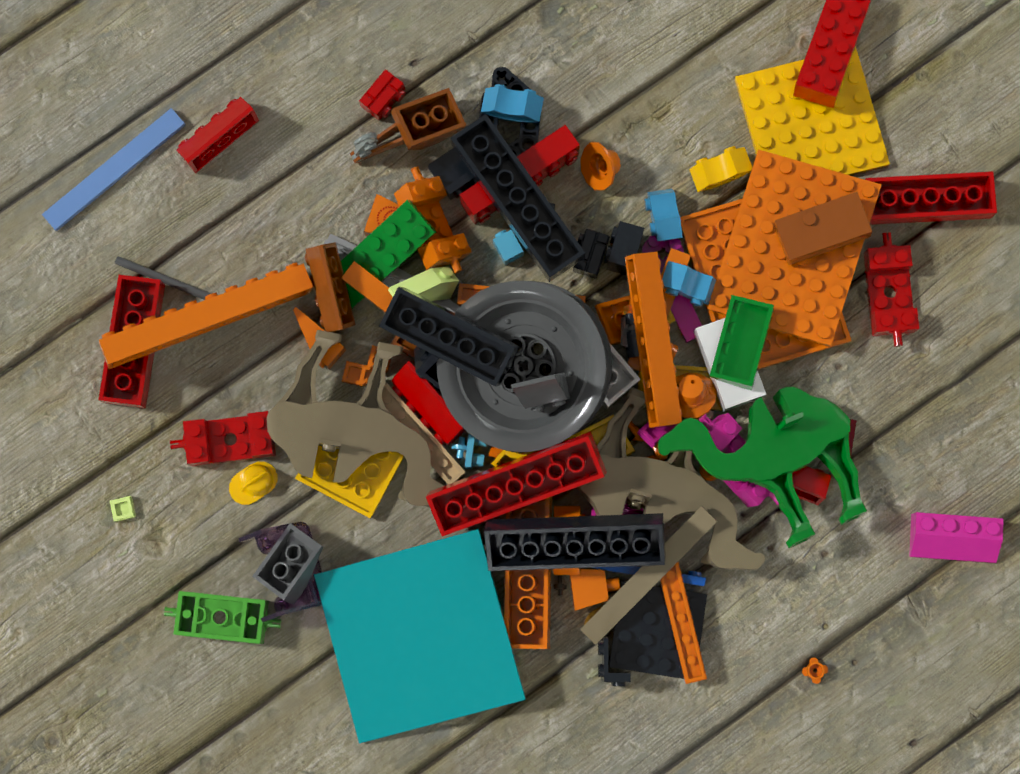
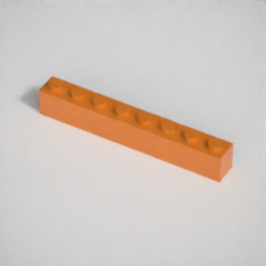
[625,252,683,428]

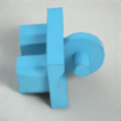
[451,434,486,469]

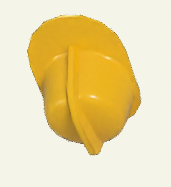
[229,461,278,505]

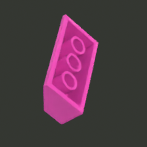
[909,512,1003,563]

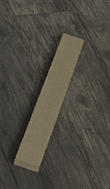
[580,506,718,645]

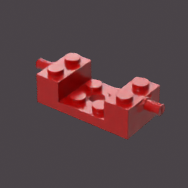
[863,232,919,347]
[170,411,276,466]

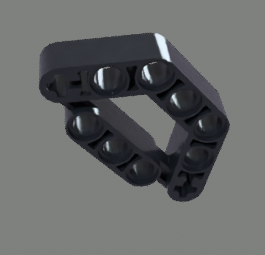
[479,67,541,157]

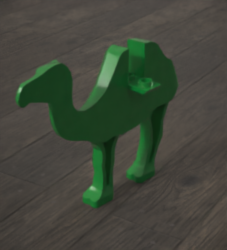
[658,387,867,548]

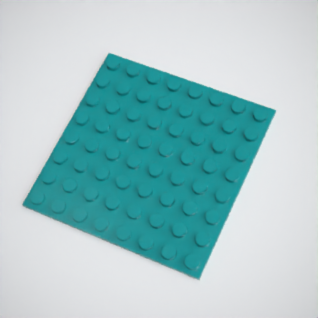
[314,529,526,744]

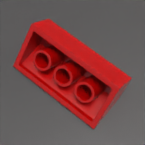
[176,97,259,174]
[391,361,466,446]

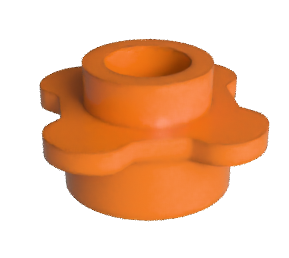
[802,657,828,684]

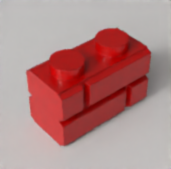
[359,69,406,121]

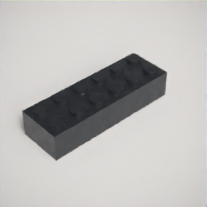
[379,287,519,387]

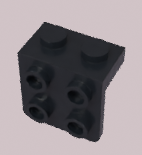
[428,148,478,200]
[414,346,440,391]
[598,637,631,686]

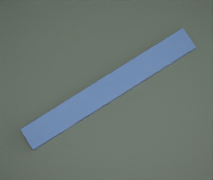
[42,108,186,231]

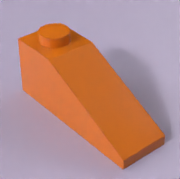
[293,307,346,369]

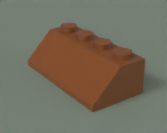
[305,242,356,332]

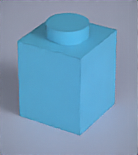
[493,230,524,265]

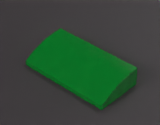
[709,295,774,391]

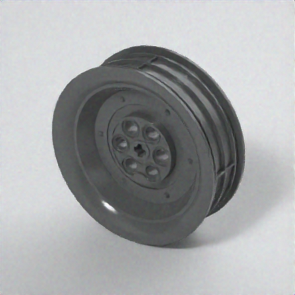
[437,281,612,452]

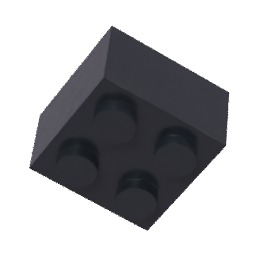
[604,221,644,275]

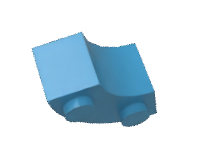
[481,84,544,123]
[644,189,683,241]
[662,261,716,307]

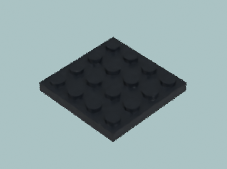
[609,581,707,679]

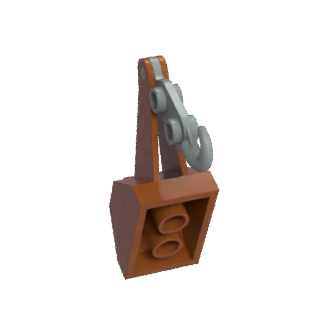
[350,88,467,164]

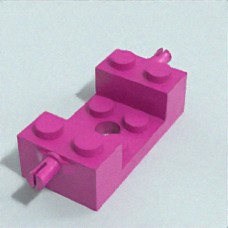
[699,413,779,507]

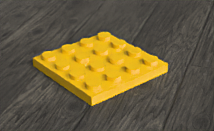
[295,446,404,519]

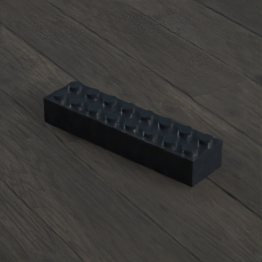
[450,114,585,282]
[484,513,666,571]

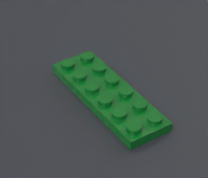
[341,200,437,309]

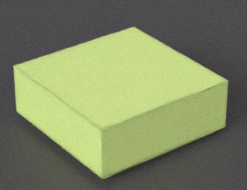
[110,496,136,522]

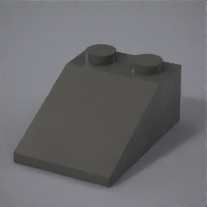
[511,372,570,411]
[252,523,323,605]

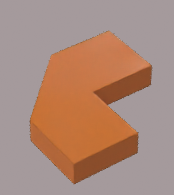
[342,345,392,387]

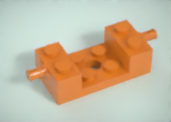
[394,166,472,274]

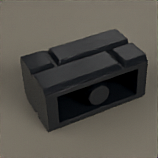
[573,229,610,279]

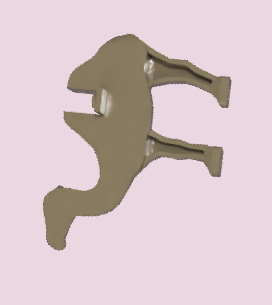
[267,330,445,506]
[577,388,765,570]

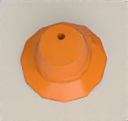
[580,142,621,190]
[676,373,716,419]

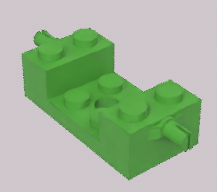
[164,591,281,644]

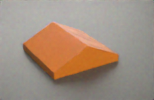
[595,295,633,345]

